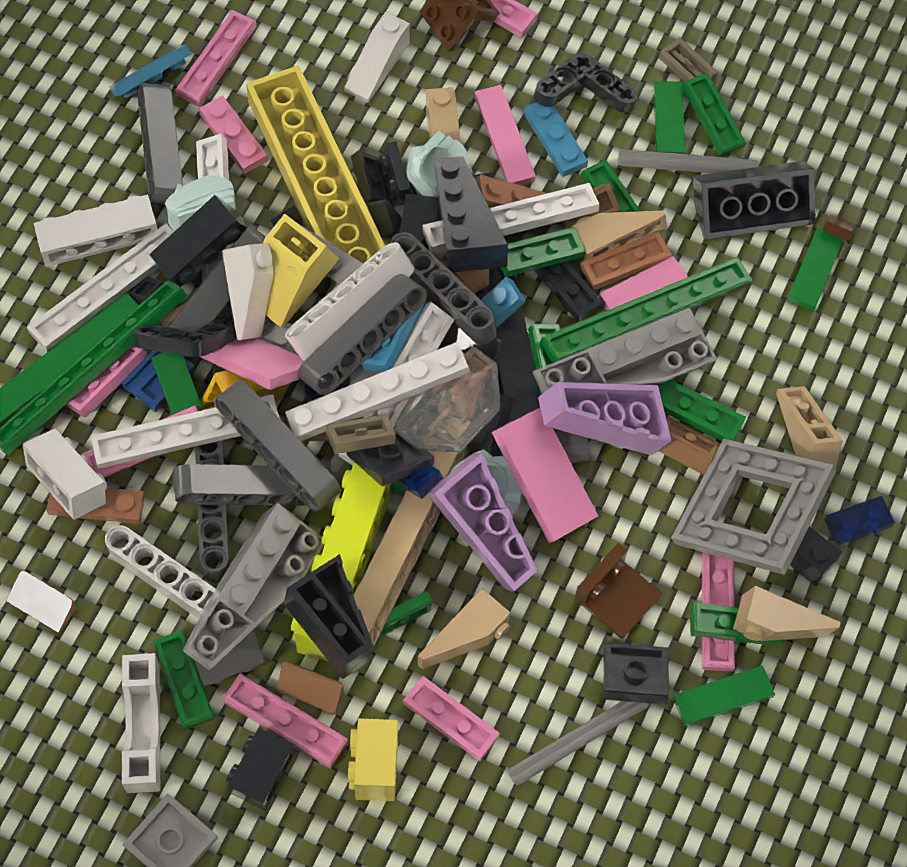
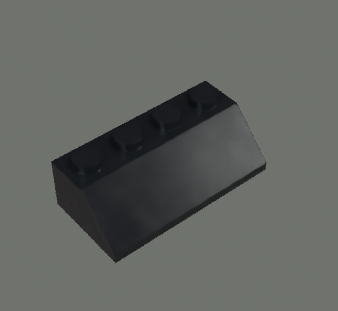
[693,161,816,239]

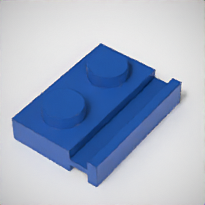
[122,351,196,412]

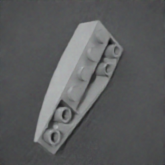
[533,307,717,393]
[183,503,324,670]

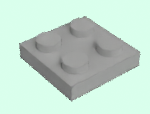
[122,793,218,867]

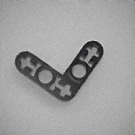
[534,53,638,113]
[133,314,237,357]

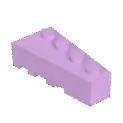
[538,382,672,455]
[427,453,538,591]

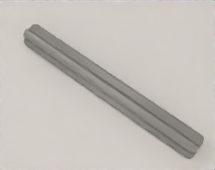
[618,149,758,173]
[509,701,650,785]

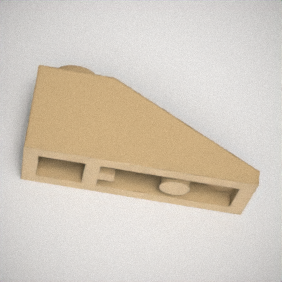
[426,87,461,143]
[572,211,667,260]
[776,386,843,468]
[733,586,840,641]
[418,588,511,669]

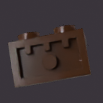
[421,0,500,51]
[574,543,662,639]

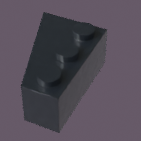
[284,554,374,679]

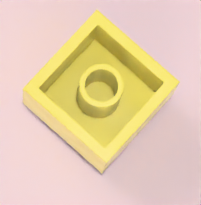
[348,718,398,801]

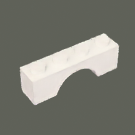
[122,653,160,793]

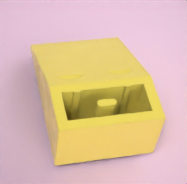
[263,214,339,329]

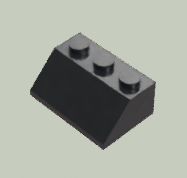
[149,195,247,287]

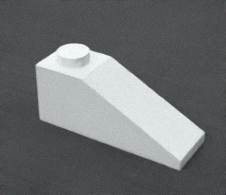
[344,12,410,103]
[222,243,274,341]

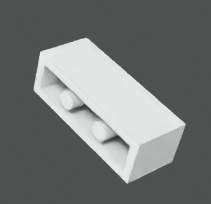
[23,429,107,520]

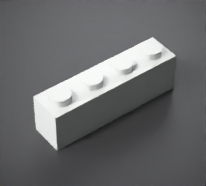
[34,195,158,267]

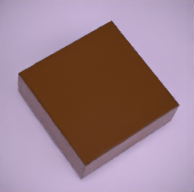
[823,214,856,241]

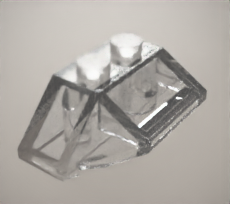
[394,345,500,453]

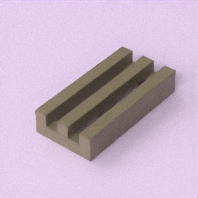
[659,37,718,82]
[326,414,396,454]

